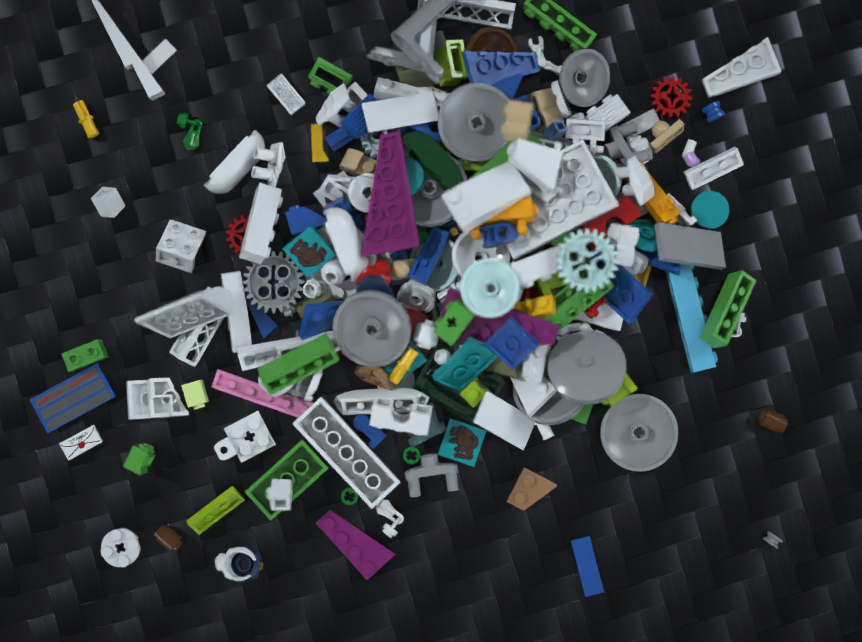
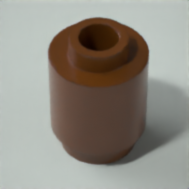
[757,408,788,433]
[154,524,183,552]

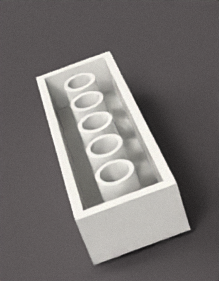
[292,396,400,509]

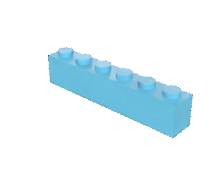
[665,264,718,372]

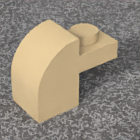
[339,148,377,177]

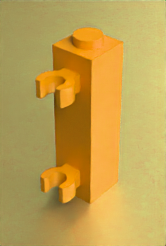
[623,162,680,225]
[471,198,538,240]

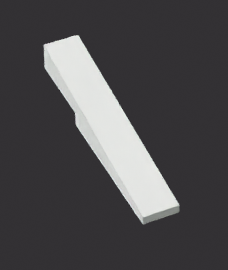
[92,0,165,101]
[237,331,340,371]

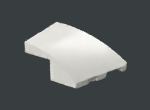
[126,378,189,420]

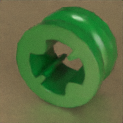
[403,447,420,464]
[341,487,359,505]

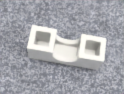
[370,396,433,436]

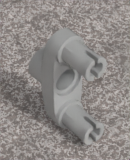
[604,121,653,166]
[404,454,459,497]

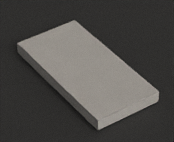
[654,222,726,270]

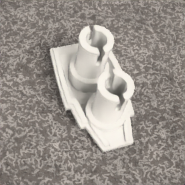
[316,84,357,127]
[251,142,286,187]
[616,156,655,206]

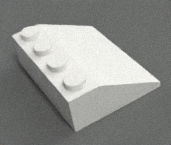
[135,287,234,338]

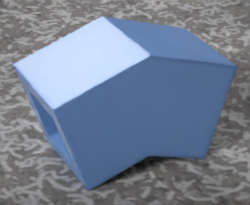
[543,120,568,141]

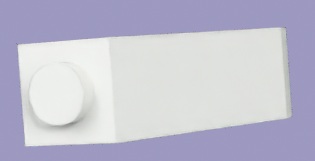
[507,139,562,192]

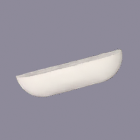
[204,130,265,194]
[323,207,369,282]

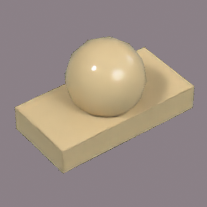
[650,119,684,154]
[386,259,416,281]

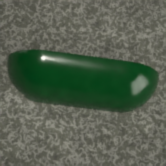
[401,131,462,191]

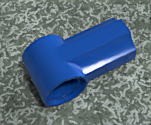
[325,126,356,152]

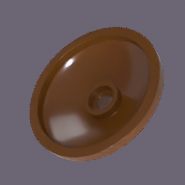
[466,27,517,85]

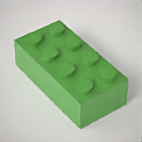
[245,439,330,520]

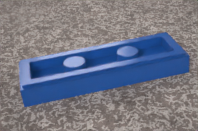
[407,226,452,285]
[571,536,604,597]

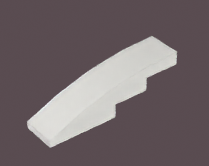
[221,271,252,353]

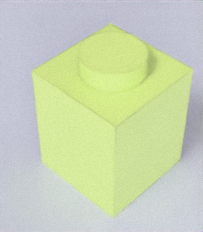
[181,380,209,410]

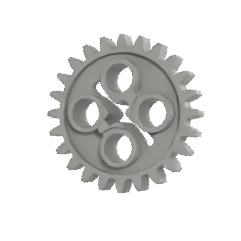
[242,251,306,314]

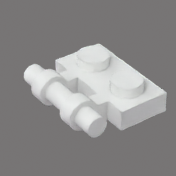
[565,118,606,155]

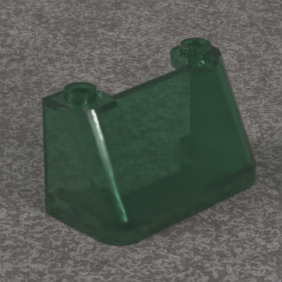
[412,342,505,426]

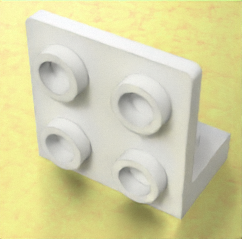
[156,220,206,273]

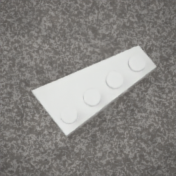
[702,37,782,98]

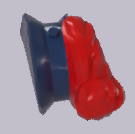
[356,259,393,296]

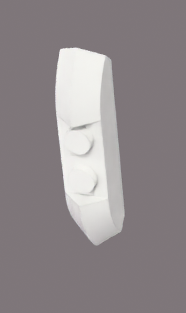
[333,388,429,415]

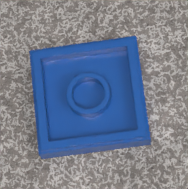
[485,316,540,370]

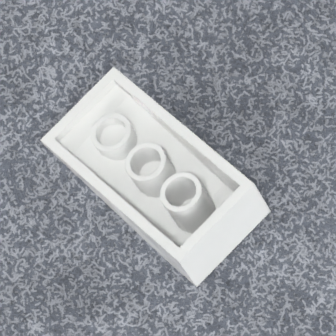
[441,161,532,234]

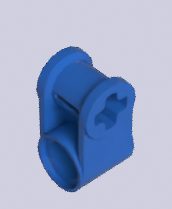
[480,223,519,249]

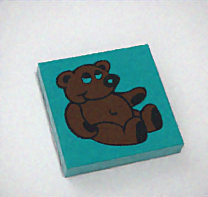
[283,224,337,278]
[438,418,486,467]

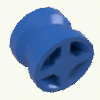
[701,101,726,123]

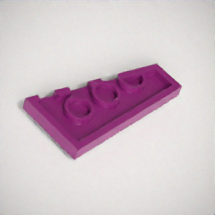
[316,509,396,580]

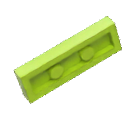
[186,486,245,535]

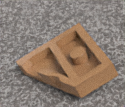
[354,365,395,391]
[507,467,557,511]

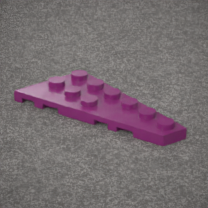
[361,131,420,257]
[438,287,560,345]

